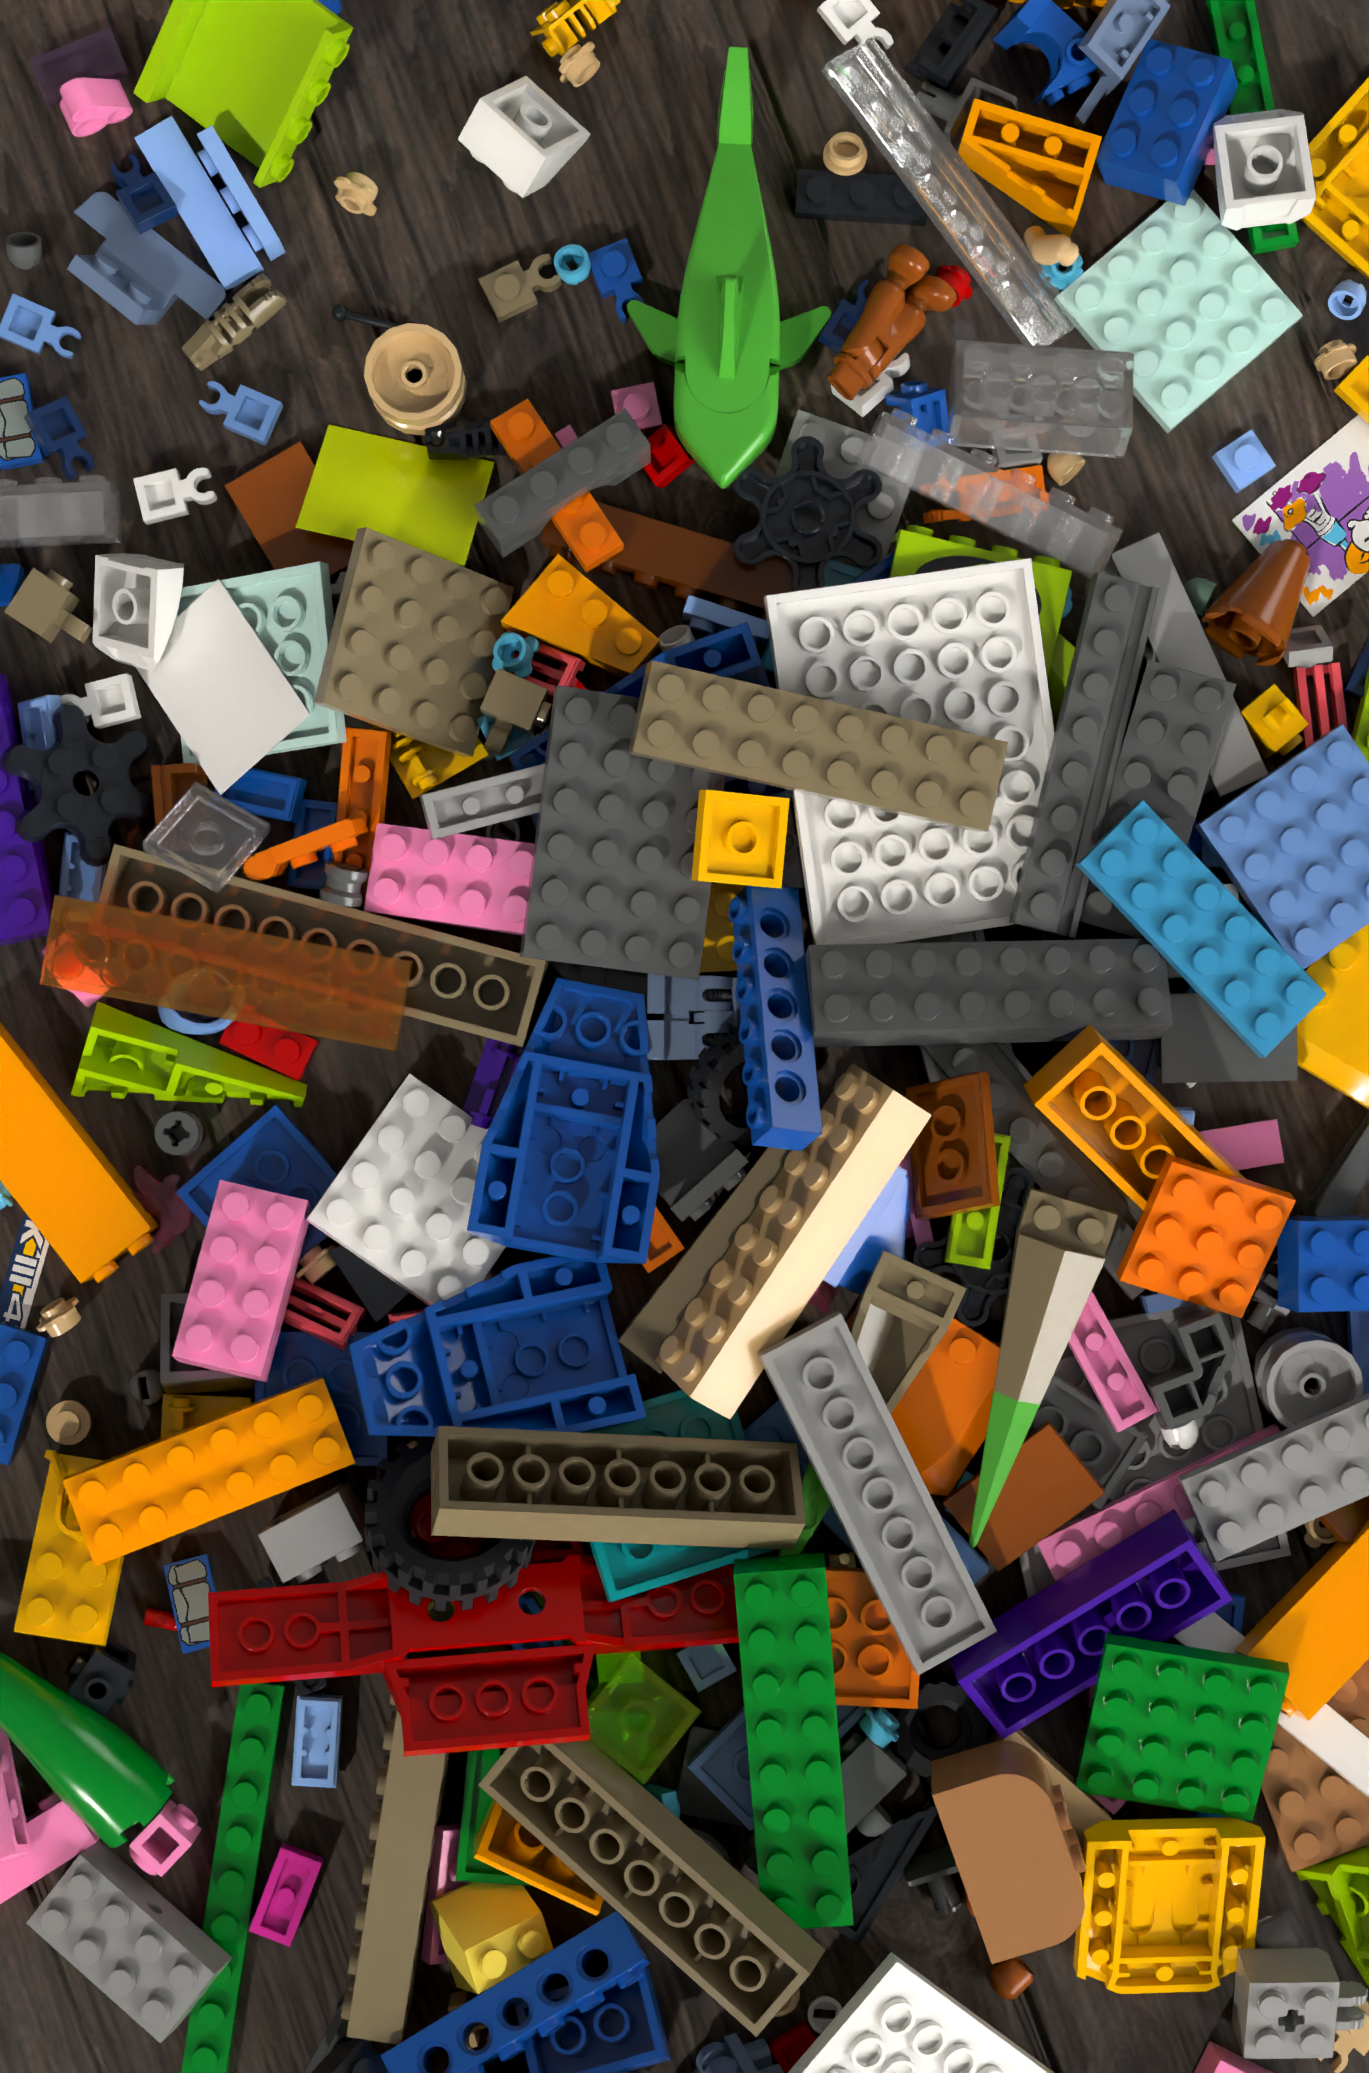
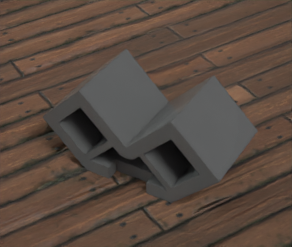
[1142,1308,1236,1430]

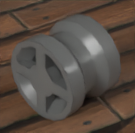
[318,861,369,907]
[155,1111,205,1155]

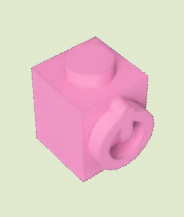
[129,1799,202,1877]

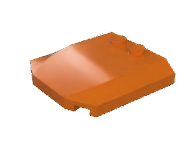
[846,1307,1000,1496]

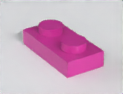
[249,1843,324,1947]

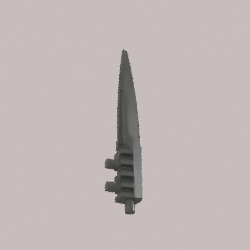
[1247,1109,1369,1330]

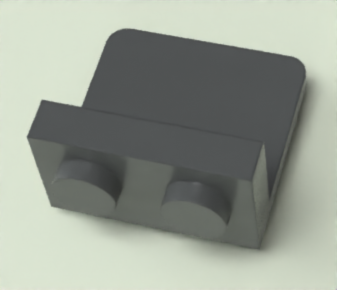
[656,1099,749,1222]

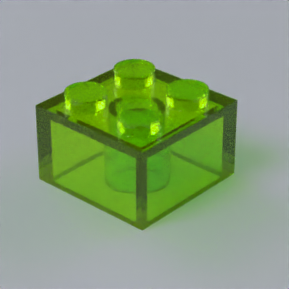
[587,1652,701,1784]

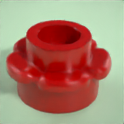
[935,265,973,307]

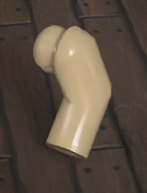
[1024,226,1079,266]

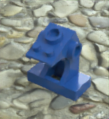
[992,0,1099,107]

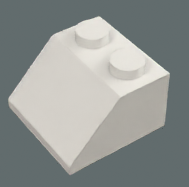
[458,76,590,198]

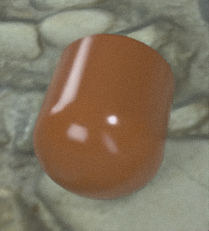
[989,1956,1035,2000]

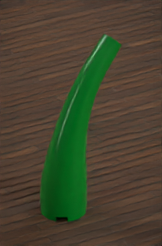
[0,1651,175,1848]

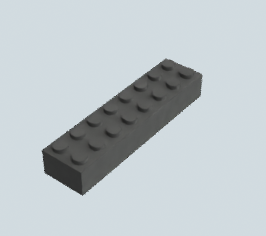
[805,938,1173,1047]

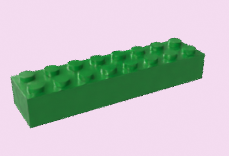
[734,1553,854,1929]

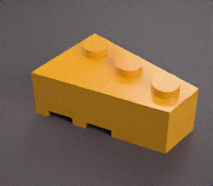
[956,98,1102,237]
[501,554,660,678]

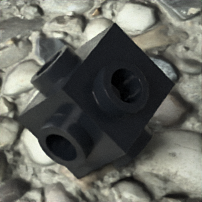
[65,1638,137,1716]

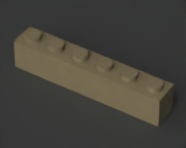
[618,1147,792,1374]

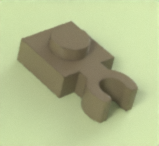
[478,254,562,323]

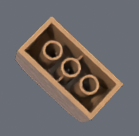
[931,1741,1087,1964]

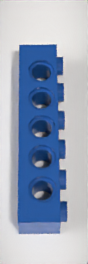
[728,885,822,1151]
[380,1911,650,2073]

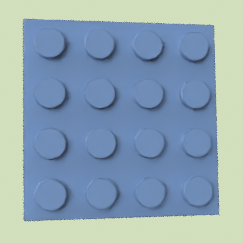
[1195,724,1369,970]

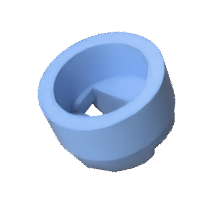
[1328,279,1367,320]

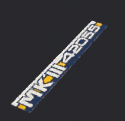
[0,1211,49,1329]

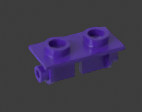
[463,1038,525,1129]

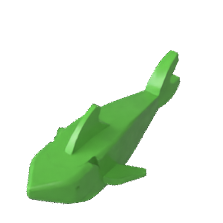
[627,47,831,489]

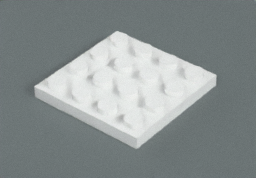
[306,1073,506,1306]

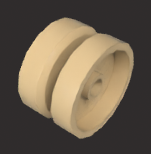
[364,323,467,435]

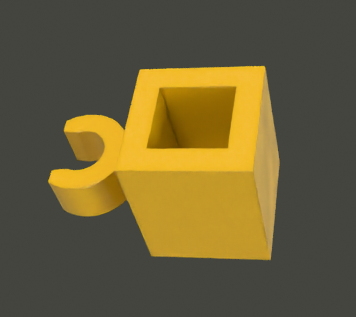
[1240,684,1309,758]

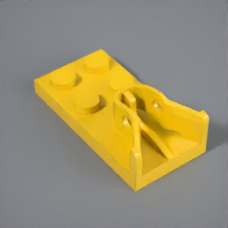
[14,1449,124,1646]

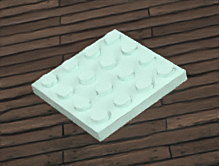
[1054,189,1303,434]
[175,561,347,766]

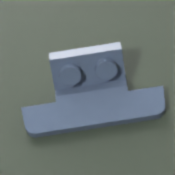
[1073,0,1171,130]
[67,192,226,325]

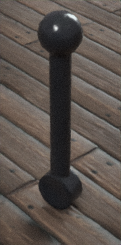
[332,304,418,330]

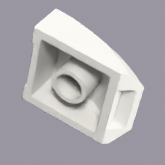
[1213,109,1316,231]
[92,553,184,672]

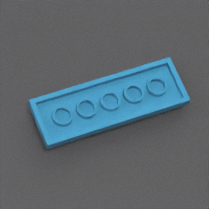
[1076,800,1327,1058]

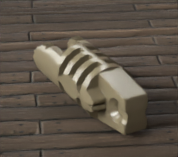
[182,274,287,371]

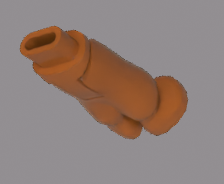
[827,244,957,401]

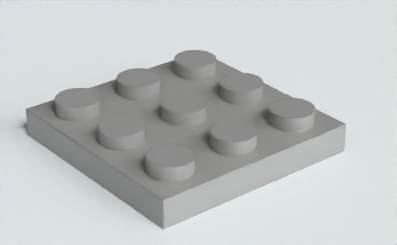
[758,410,922,571]

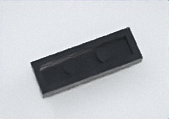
[795,169,929,226]

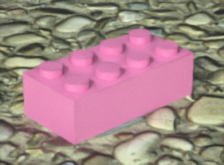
[364,823,534,936]
[172,1180,313,1382]

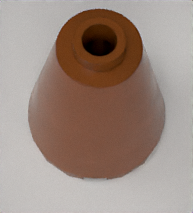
[1202,539,1311,666]

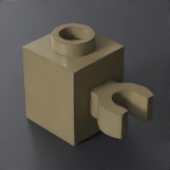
[4,568,93,644]
[480,668,553,756]

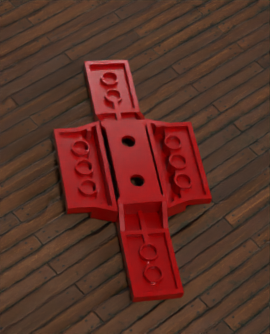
[208,1494,739,1757]

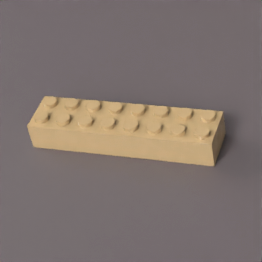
[655,1063,932,1419]

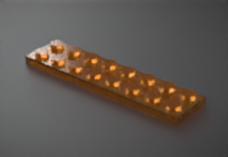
[40,895,413,1051]

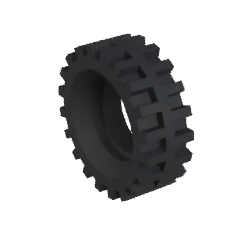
[365,1436,536,1611]

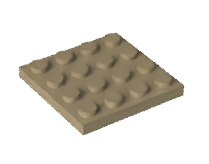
[314,527,514,757]

